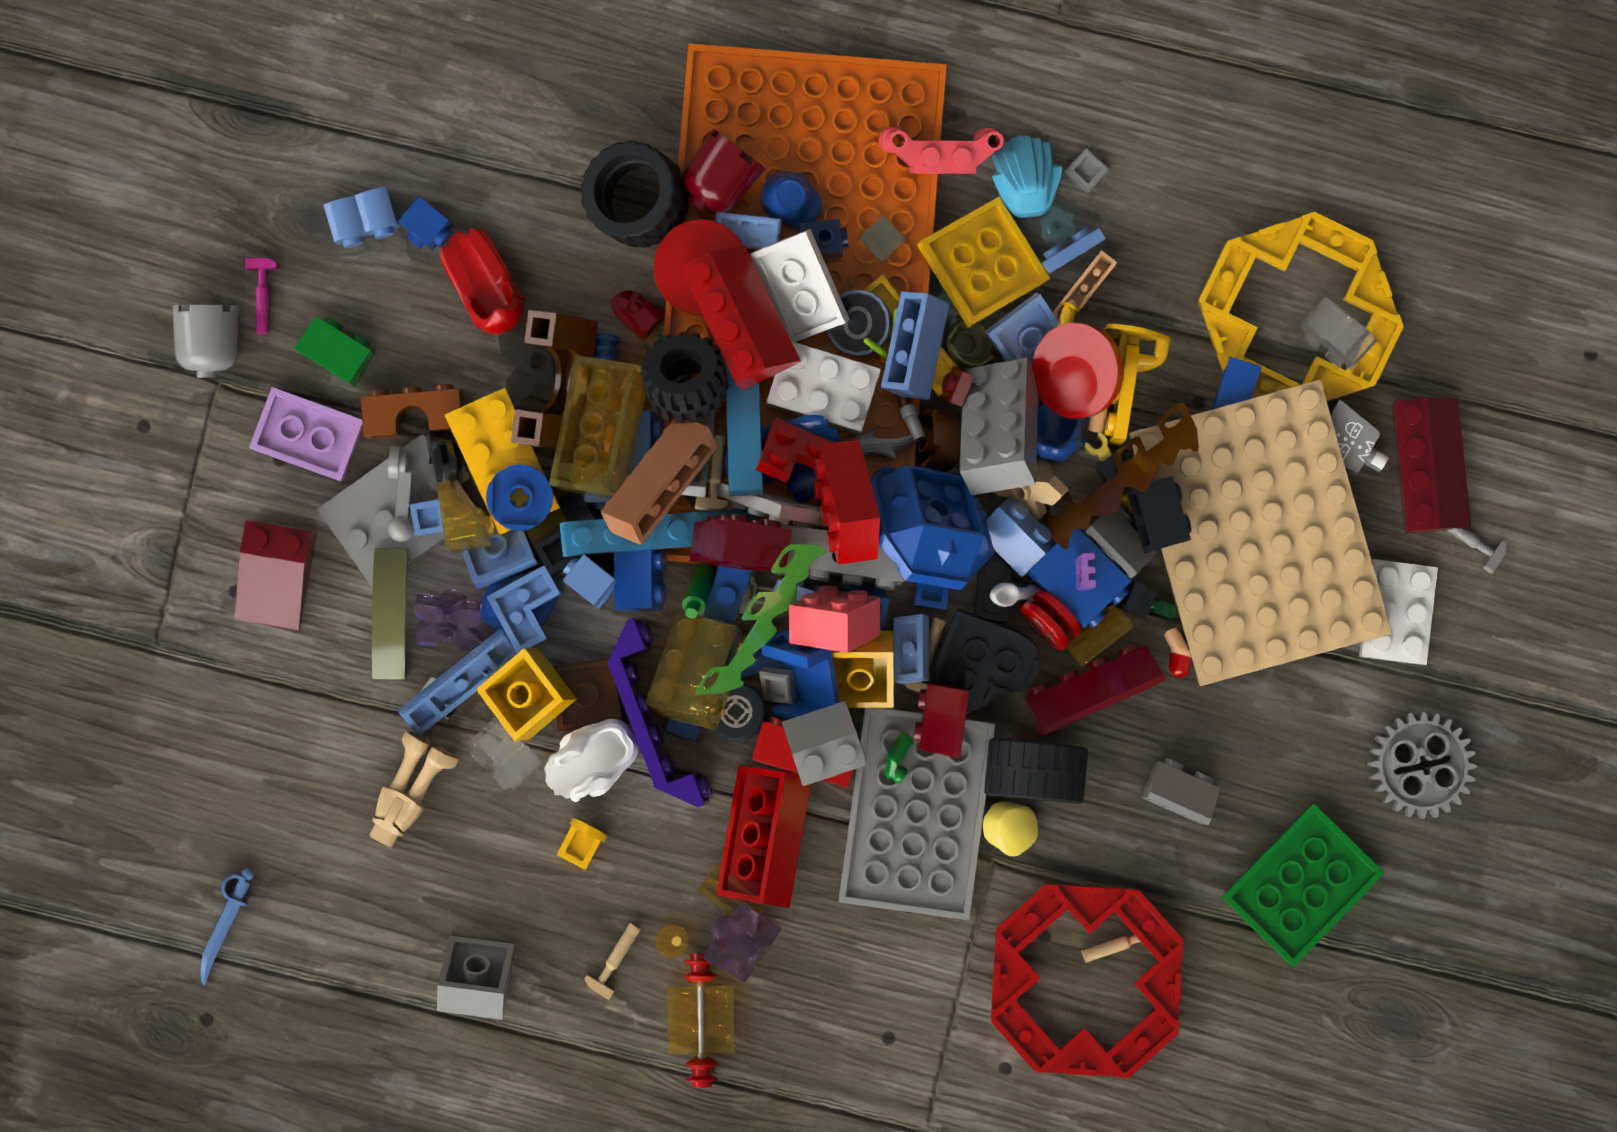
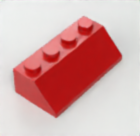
[680,245,801,391]
[716,765,811,908]

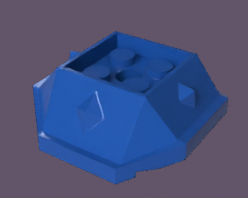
[870,465,995,590]

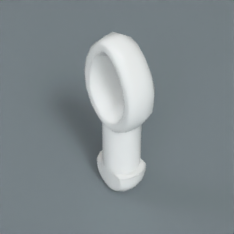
[990,582,1040,607]

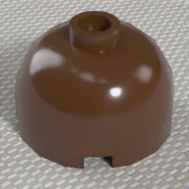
[914,407,962,472]

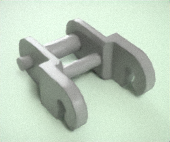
[748,571,783,608]

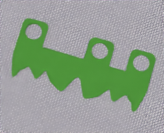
[696,544,827,695]

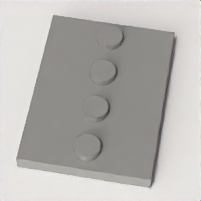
[317,434,481,588]

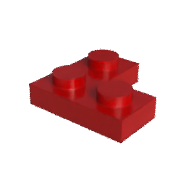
[756,418,835,483]

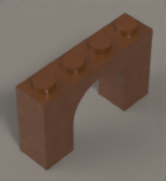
[511,310,598,451]

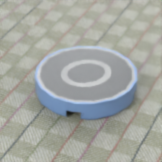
[827,290,892,356]

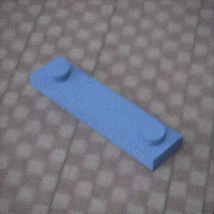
[398,628,517,737]

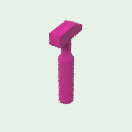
[245,258,279,334]

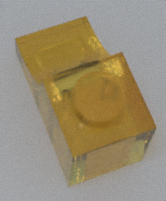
[437,480,494,552]

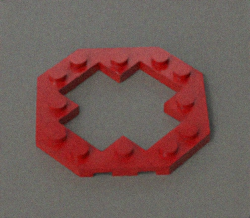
[991,884,1184,1078]

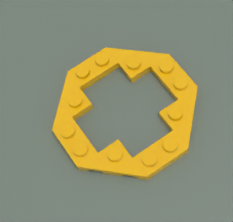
[1198,212,1404,402]

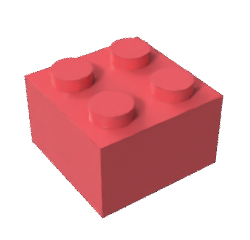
[789,586,880,653]

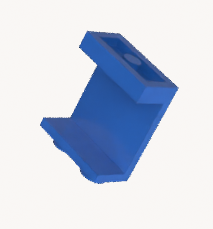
[761,630,840,720]

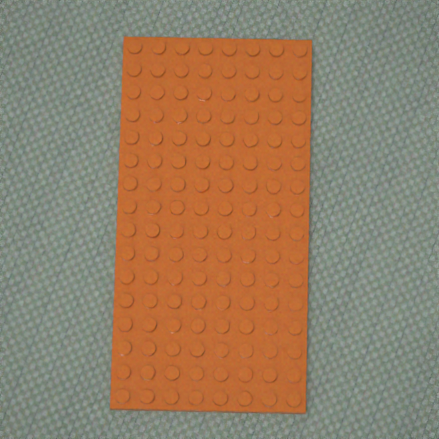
[660,43,947,581]

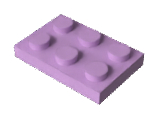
[249,387,363,482]

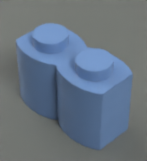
[324,186,400,248]

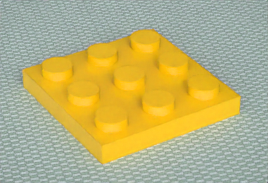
[917,197,1050,328]

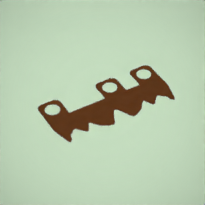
[1044,403,1199,550]

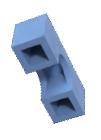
[563,554,617,610]

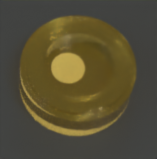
[655,924,689,958]

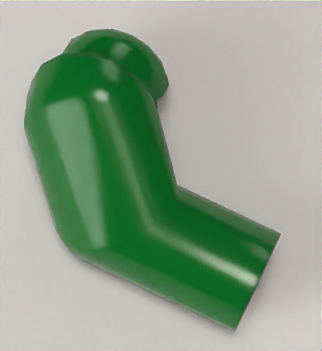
[884,732,914,784]

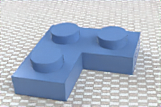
[487,565,561,654]

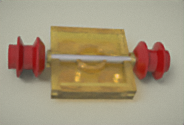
[667,952,735,1088]

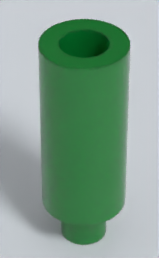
[682,564,716,618]

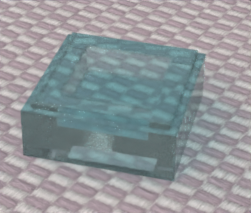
[859,215,905,263]

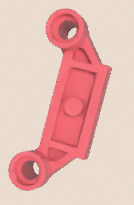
[879,127,1004,174]

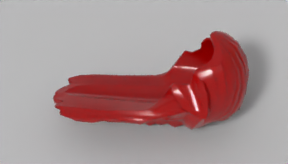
[439,228,527,335]

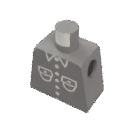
[1330,400,1389,475]

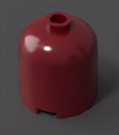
[683,128,766,212]

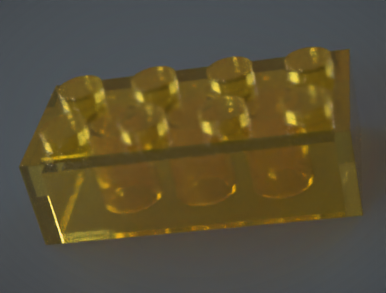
[549,355,646,499]

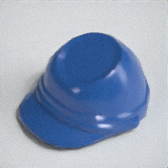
[761,171,822,228]

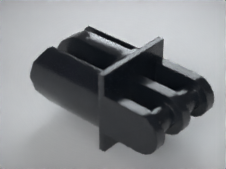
[426,431,469,483]

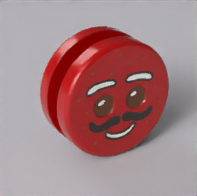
[1020,589,1082,651]

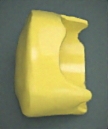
[983,801,1038,857]

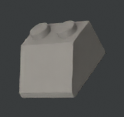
[1083,507,1157,579]
[782,701,867,786]
[1140,758,1220,825]
[437,935,515,1020]

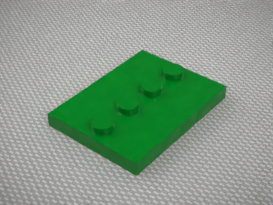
[1221,803,1385,968]

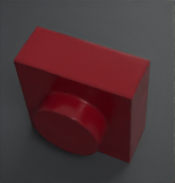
[941,366,974,406]

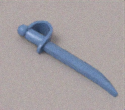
[200,868,254,986]

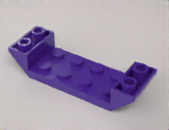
[608,618,713,807]

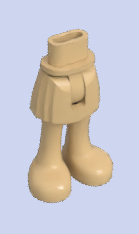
[369,730,460,848]

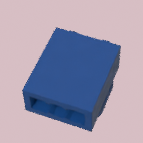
[1026,529,1131,629]

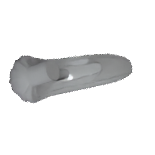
[851,429,915,460]

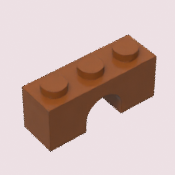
[361,384,464,440]

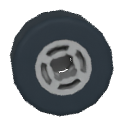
[707,683,766,741]

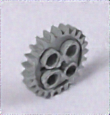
[1367,712,1477,819]

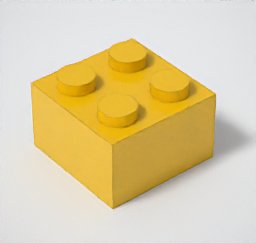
[831,631,894,708]
[476,648,577,741]

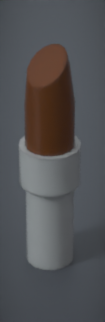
[895,394,926,442]

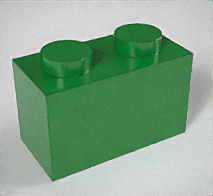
[294,316,375,387]

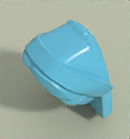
[992,135,1062,218]

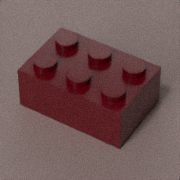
[689,514,792,571]

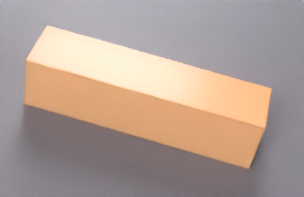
[1053,250,1117,321]

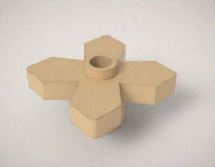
[994,458,1068,521]

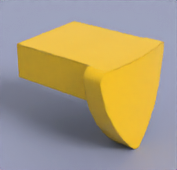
[557,818,608,870]

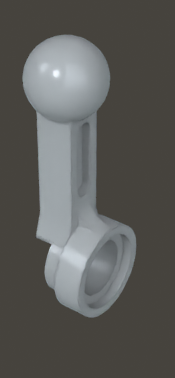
[388,446,414,542]

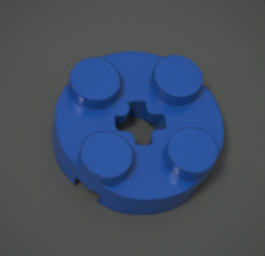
[486,464,553,531]

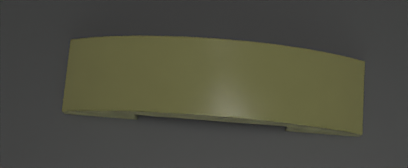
[372,548,408,680]

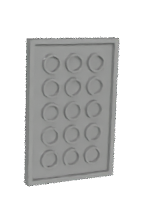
[838,708,996,920]

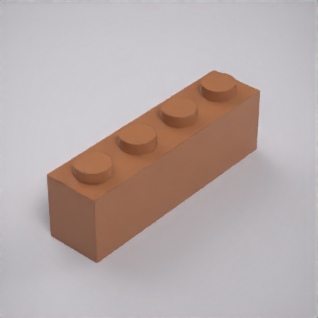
[601,419,718,545]

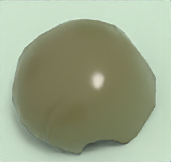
[945,320,994,369]

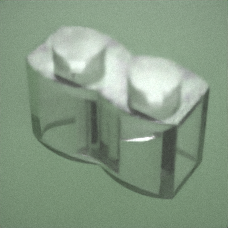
[1299,296,1378,370]
[469,716,545,790]

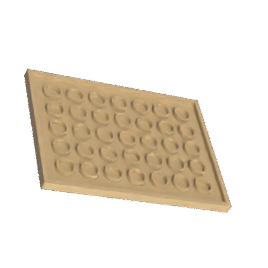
[1128,380,1392,686]

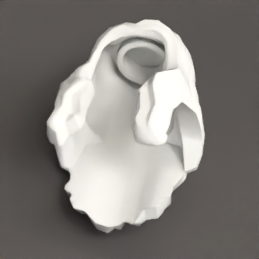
[544,719,640,802]

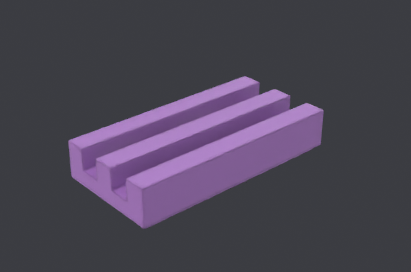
[1075,553,1096,591]

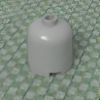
[172,305,239,378]

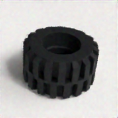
[641,332,729,423]

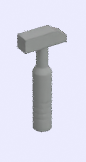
[1447,528,1507,573]

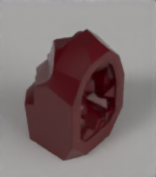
[611,290,665,341]

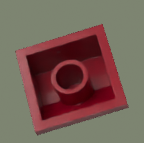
[913,682,969,758]

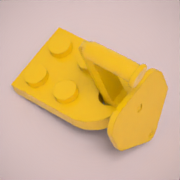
[1058,301,1171,446]

